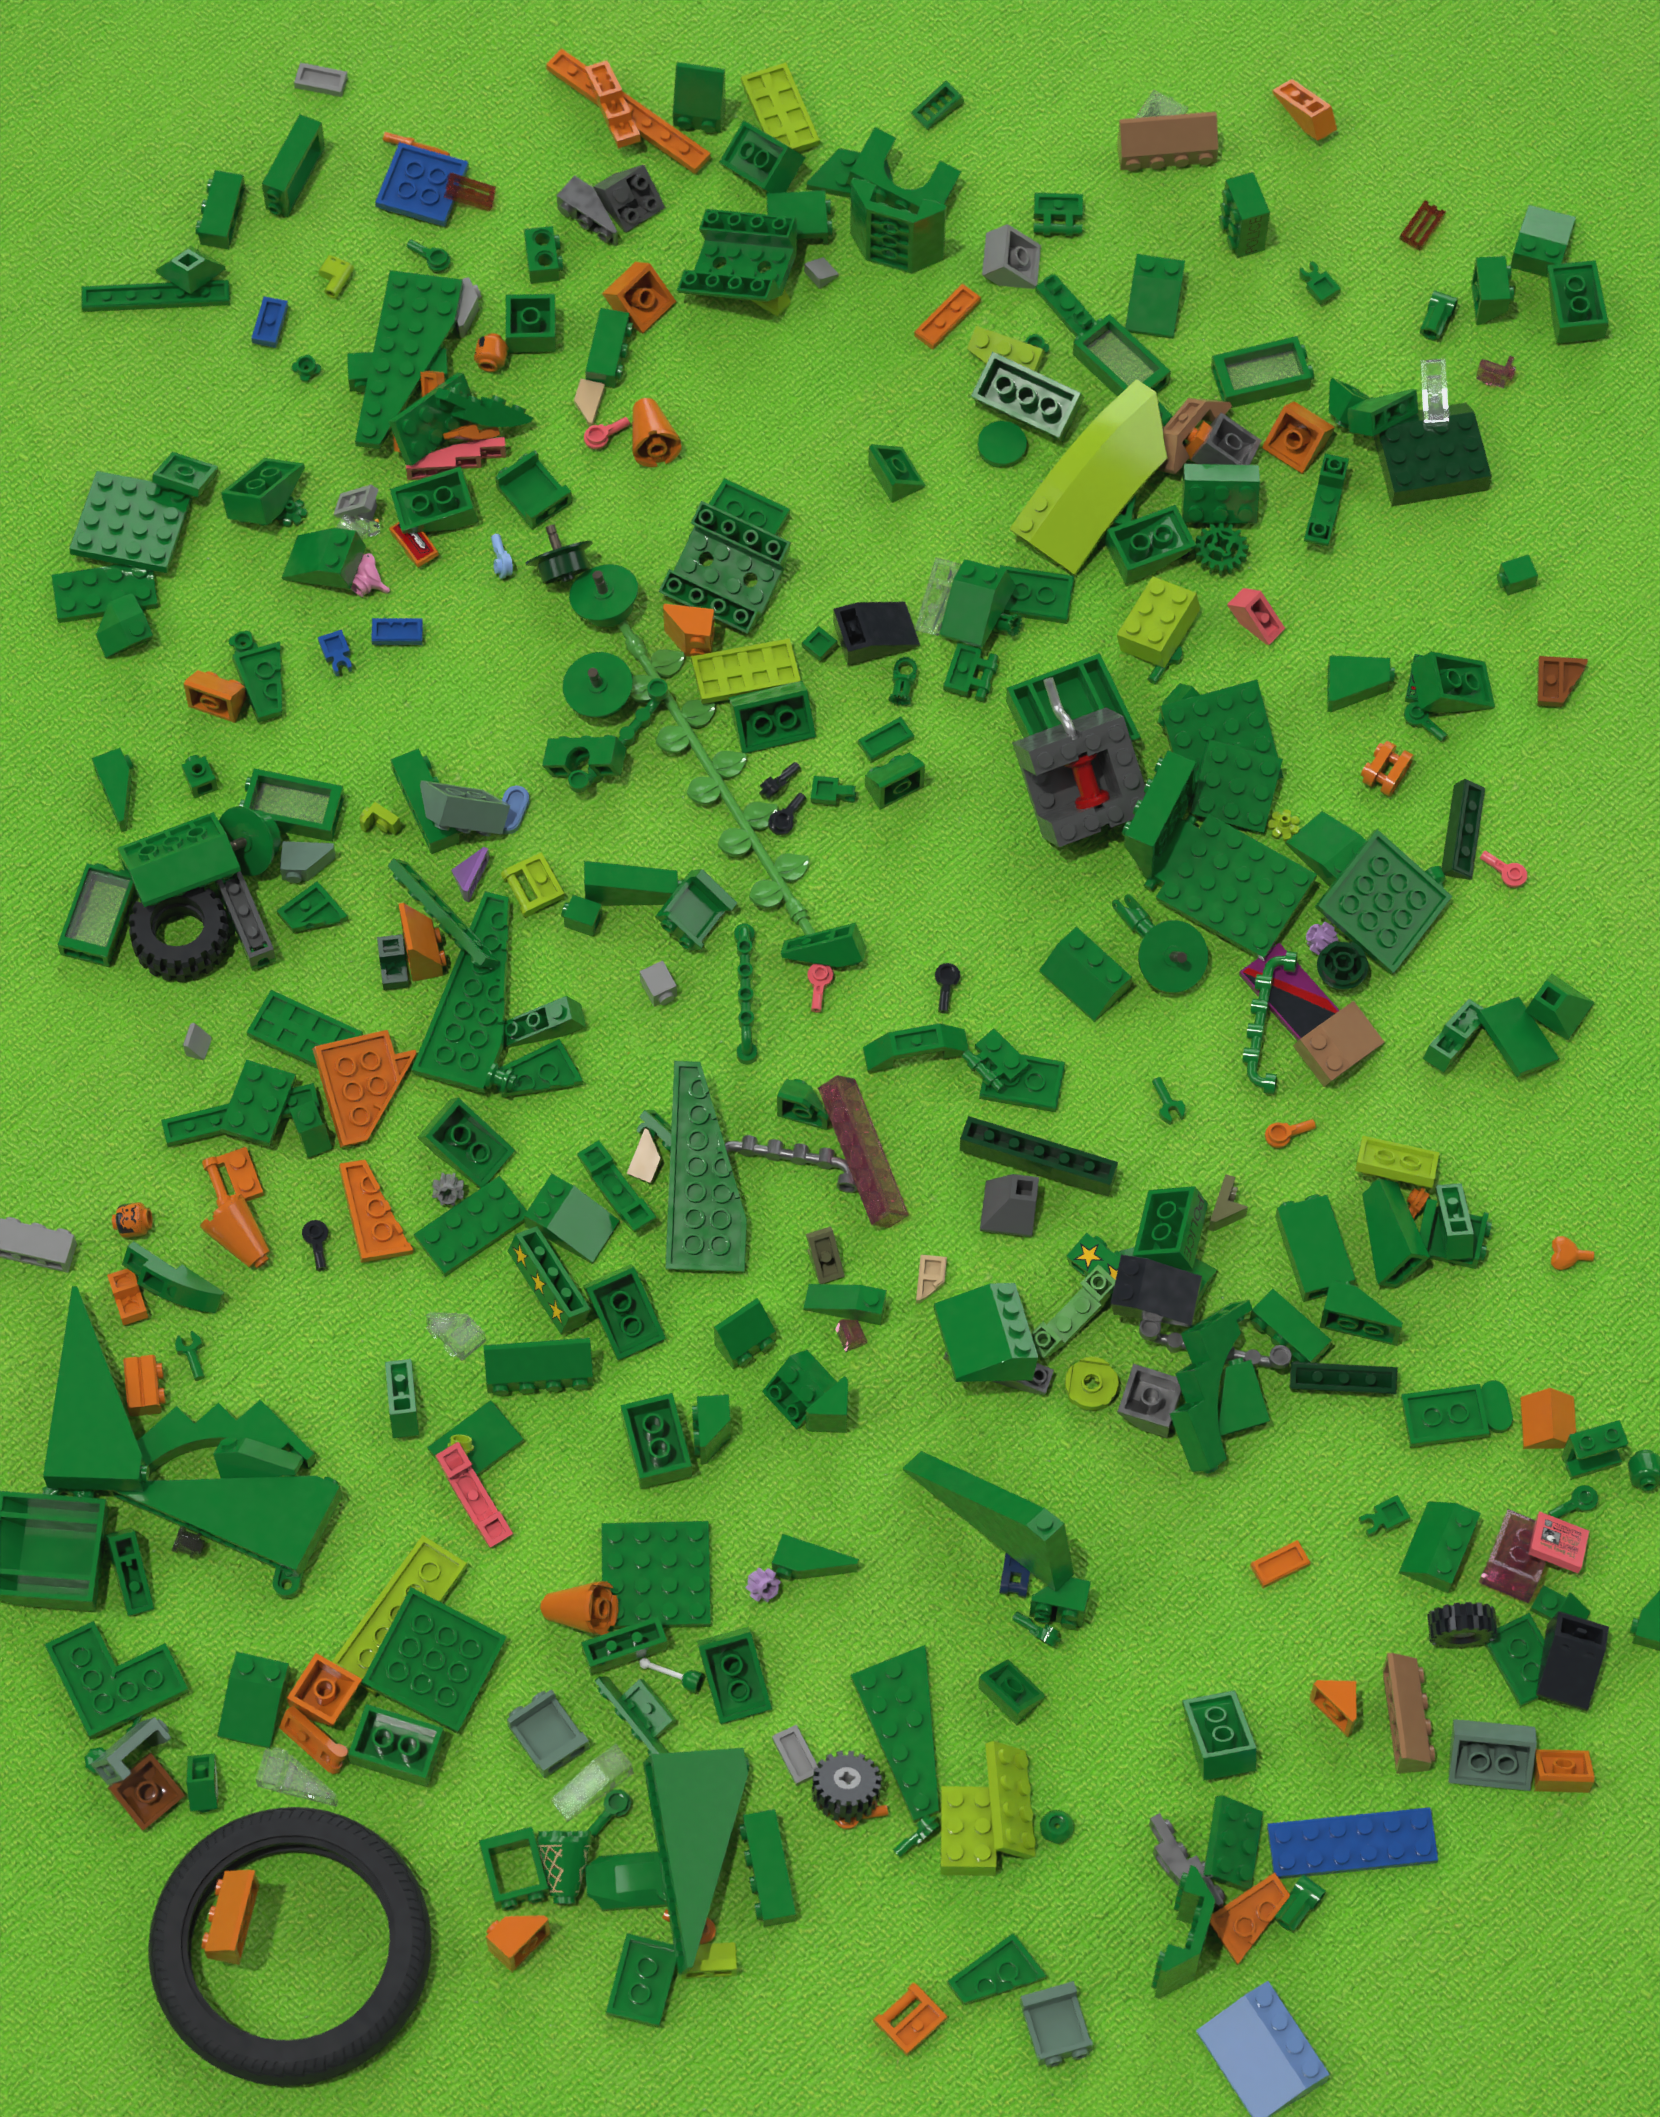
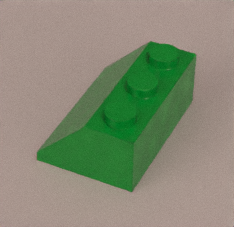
[728,681,816,753]
[1039,926,1132,1022]
[1399,1501,1481,1594]

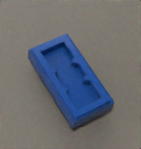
[371,618,423,645]

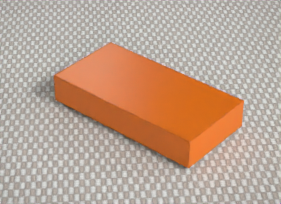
[1250,1540,1311,1589]

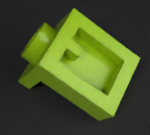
[359,802,401,835]

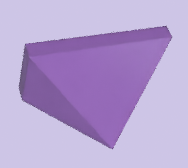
[451,847,490,902]

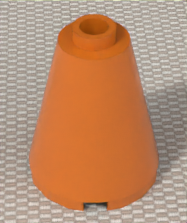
[632,398,681,467]
[200,1194,270,1268]
[540,1581,618,1635]

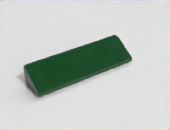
[1442,779,1485,880]
[1289,1362,1398,1394]

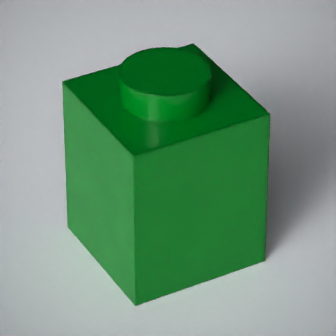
[1497,554,1538,596]
[561,895,603,937]

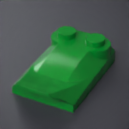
[585,1851,667,1911]

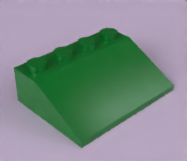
[1122,751,1196,879]
[933,1283,1038,1382]

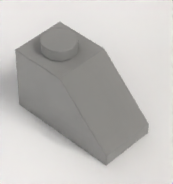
[455,277,481,339]

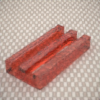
[444,172,496,211]
[1399,200,1446,251]

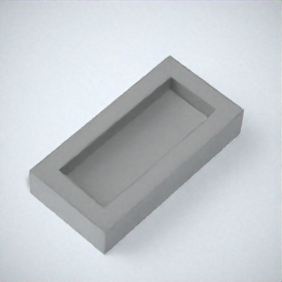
[294,63,348,97]
[772,1725,818,1786]

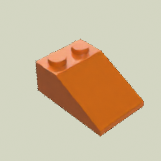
[398,903,447,982]

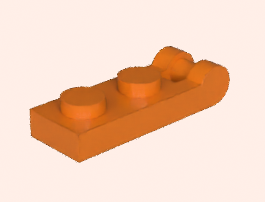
[279,1706,348,1774]

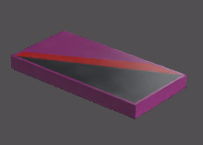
[1239,943,1340,1041]

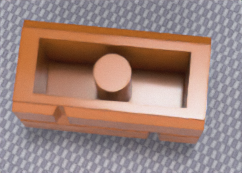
[123,1355,166,1417]

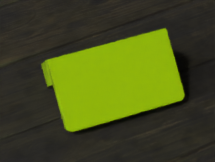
[682,1942,737,1979]

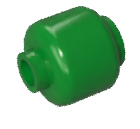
[1628,1450,1660,1491]

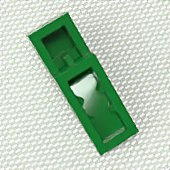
[1423,999,1484,1073]

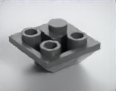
[593,165,665,232]
[980,1174,1039,1237]

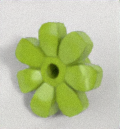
[1267,809,1300,841]

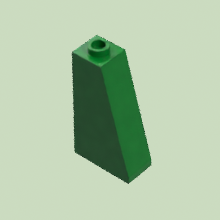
[584,861,683,906]
[1362,1178,1430,1288]

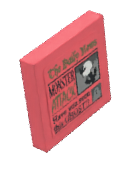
[1528,1511,1589,1573]

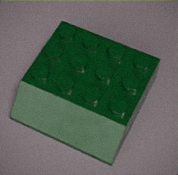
[1373,402,1492,507]

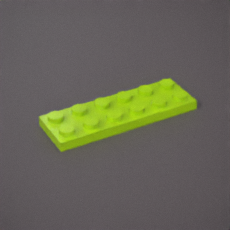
[332,1535,467,1696]

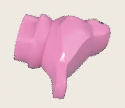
[351,554,390,597]

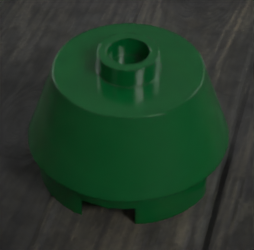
[1317,941,1368,991]

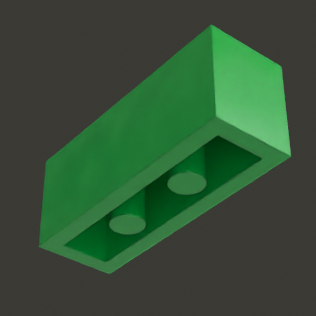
[195,170,245,250]
[585,308,633,388]
[1250,1289,1332,1363]
[581,1616,668,1675]

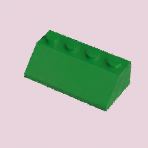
[483,1338,594,1396]

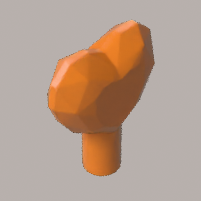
[1551,1236,1594,1270]

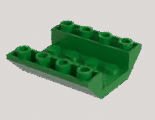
[850,178,947,274]
[677,209,797,302]
[659,501,791,634]
[117,812,241,907]
[1151,1865,1215,1999]

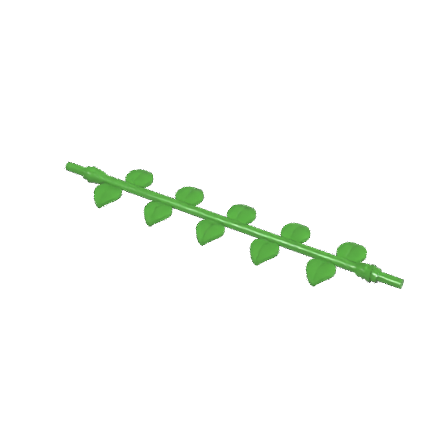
[618,620,816,935]

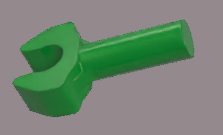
[1147,646,1182,684]
[1152,1077,1185,1125]
[175,1331,205,1381]

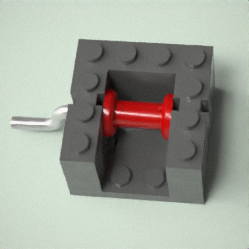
[1012,678,1146,847]

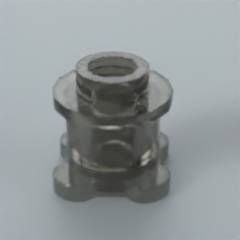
[172,1526,205,1559]

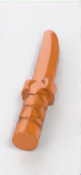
[383,132,450,155]

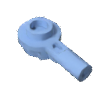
[491,534,513,579]

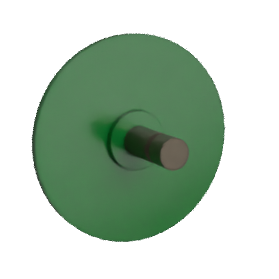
[569,564,639,627]
[563,652,633,718]
[219,806,281,876]
[1138,920,1208,993]

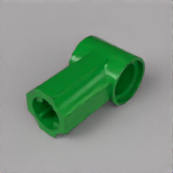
[1420,290,1458,341]
[1274,1874,1326,1933]

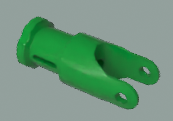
[1112,894,1155,939]

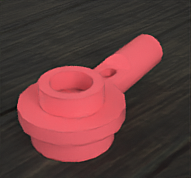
[584,417,630,449]
[1480,850,1527,888]
[807,963,833,1013]

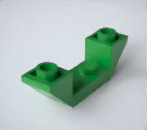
[1304,453,1349,547]
[863,1023,969,1072]

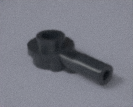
[759,762,801,799]
[768,793,806,836]
[935,963,960,1014]
[302,1220,328,1271]

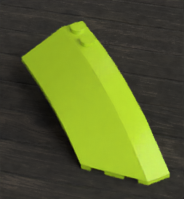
[1010,379,1168,576]

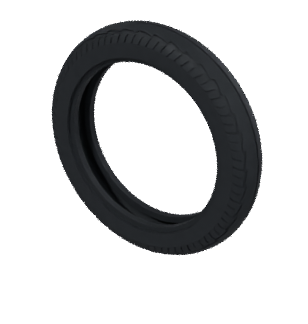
[148,1807,432,2086]

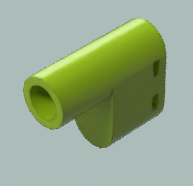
[318,255,354,299]

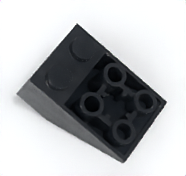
[833,602,920,665]
[1536,1611,1609,1711]

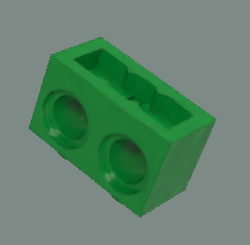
[524,226,564,284]

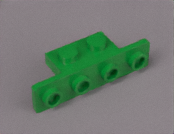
[595,1676,676,1755]

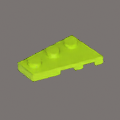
[967,326,1045,372]

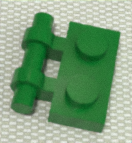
[1033,193,1083,236]
[943,643,999,702]
[962,1029,1030,1092]

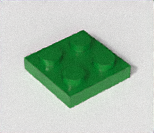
[152,452,218,497]

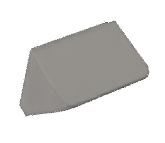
[804,257,839,289]
[183,1023,211,1060]

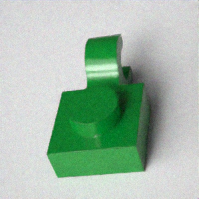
[810,776,856,805]

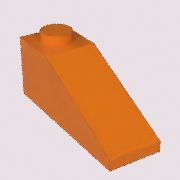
[1272,79,1337,141]

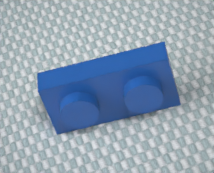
[251,296,288,348]

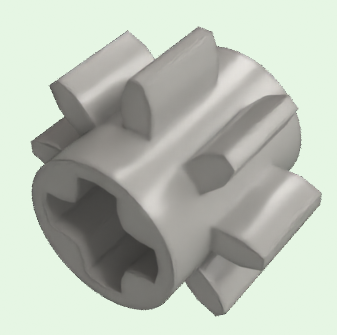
[432,1173,464,1206]

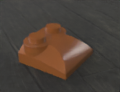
[107,1753,185,1831]

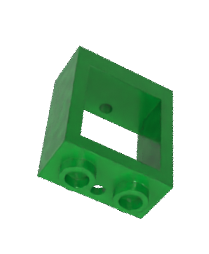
[479,1827,549,1911]

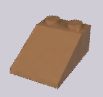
[1293,1001,1385,1087]

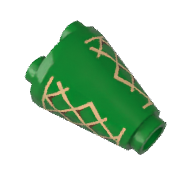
[537,1831,592,1904]

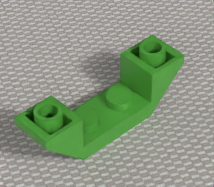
[1031,1265,1116,1359]

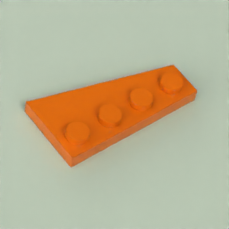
[339,1160,413,1263]

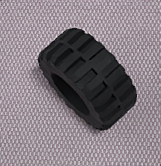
[129,887,230,982]

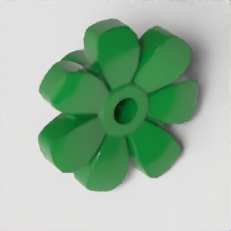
[276,496,307,527]

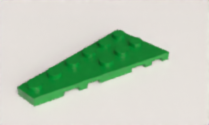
[850,1645,939,1823]

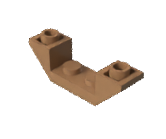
[1157,398,1232,474]

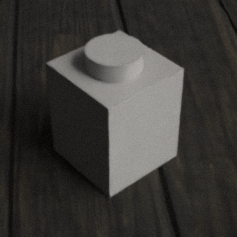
[640,961,677,1007]

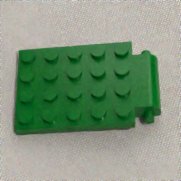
[1142,814,1317,961]

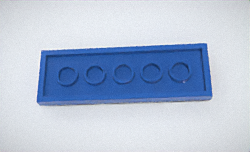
[1267,1807,1438,1879]

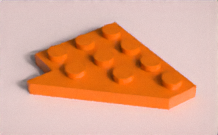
[312,1030,416,1148]

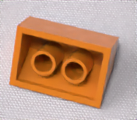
[202,1870,260,1965]

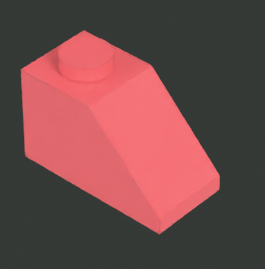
[1227,588,1285,645]

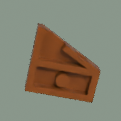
[1537,656,1588,707]

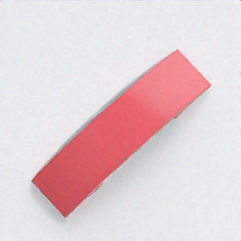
[435,1442,513,1548]

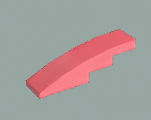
[406,437,506,480]

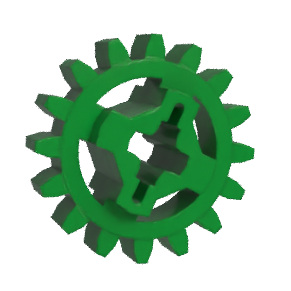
[1194,522,1249,576]

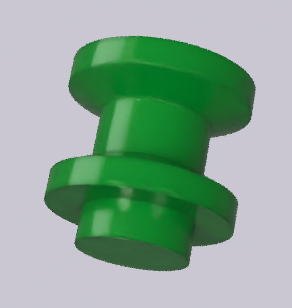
[485,1063,517,1094]

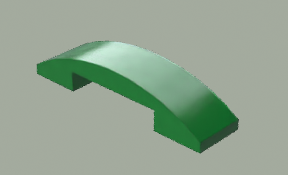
[577,1140,656,1233]

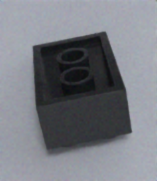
[1111,1255,1202,1327]

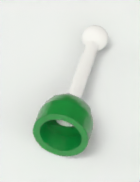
[639,1658,704,1694]

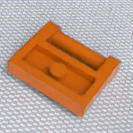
[202,1147,264,1208]
[873,1982,947,2056]

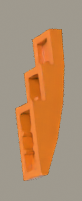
[585,60,641,148]

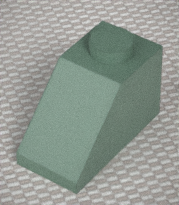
[280,841,336,883]

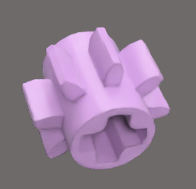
[1306,922,1338,955]
[745,1568,781,1602]

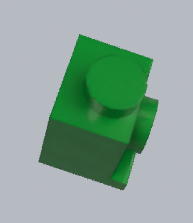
[182,755,218,799]

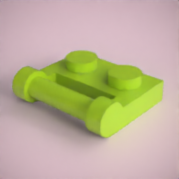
[501,852,565,917]

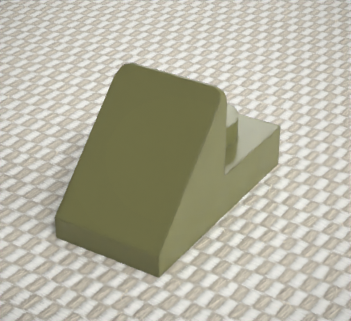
[1209,1174,1248,1232]
[805,1226,845,1284]

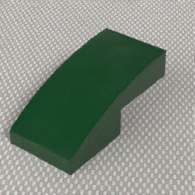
[377,934,409,990]

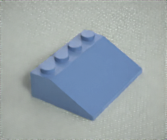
[1196,1981,1329,2117]

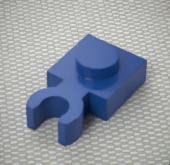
[318,629,352,676]

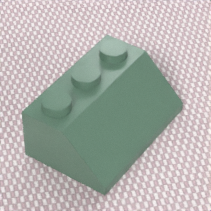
[420,780,510,836]
[1448,1719,1537,1791]

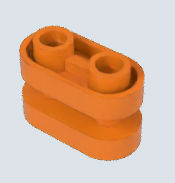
[1361,741,1414,797]

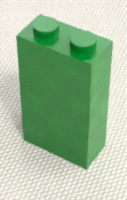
[1275,1194,1356,1302]

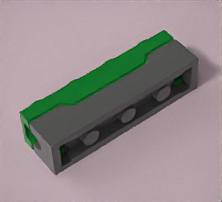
[215,871,276,971]

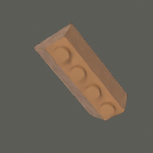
[1117,112,1218,171]
[1382,1653,1435,1774]

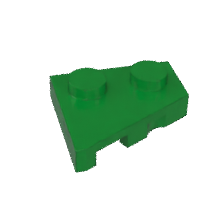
[277,881,348,933]

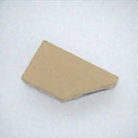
[574,379,605,427]
[627,1129,662,1183]
[916,1255,947,1304]

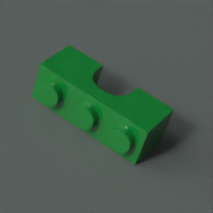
[542,735,627,777]

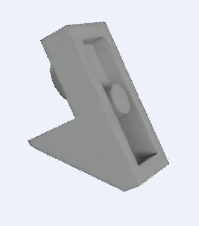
[333,485,379,525]

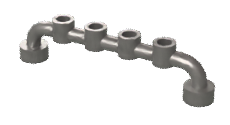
[724,1135,859,1193]
[1139,1319,1291,1369]

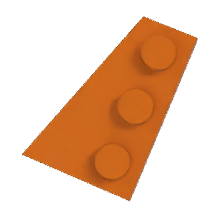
[1209,1873,1290,1965]

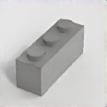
[0,1217,77,1273]

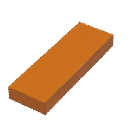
[914,283,981,350]

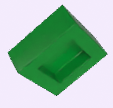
[802,626,837,662]

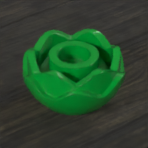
[1040,1810,1074,1844]

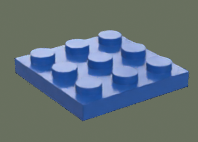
[375,142,469,227]

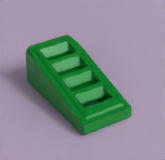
[911,80,964,130]

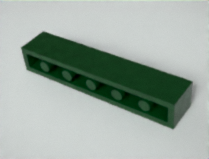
[959,1116,1118,1197]

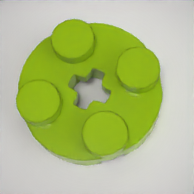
[1065,1357,1118,1410]

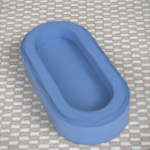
[502,786,529,834]

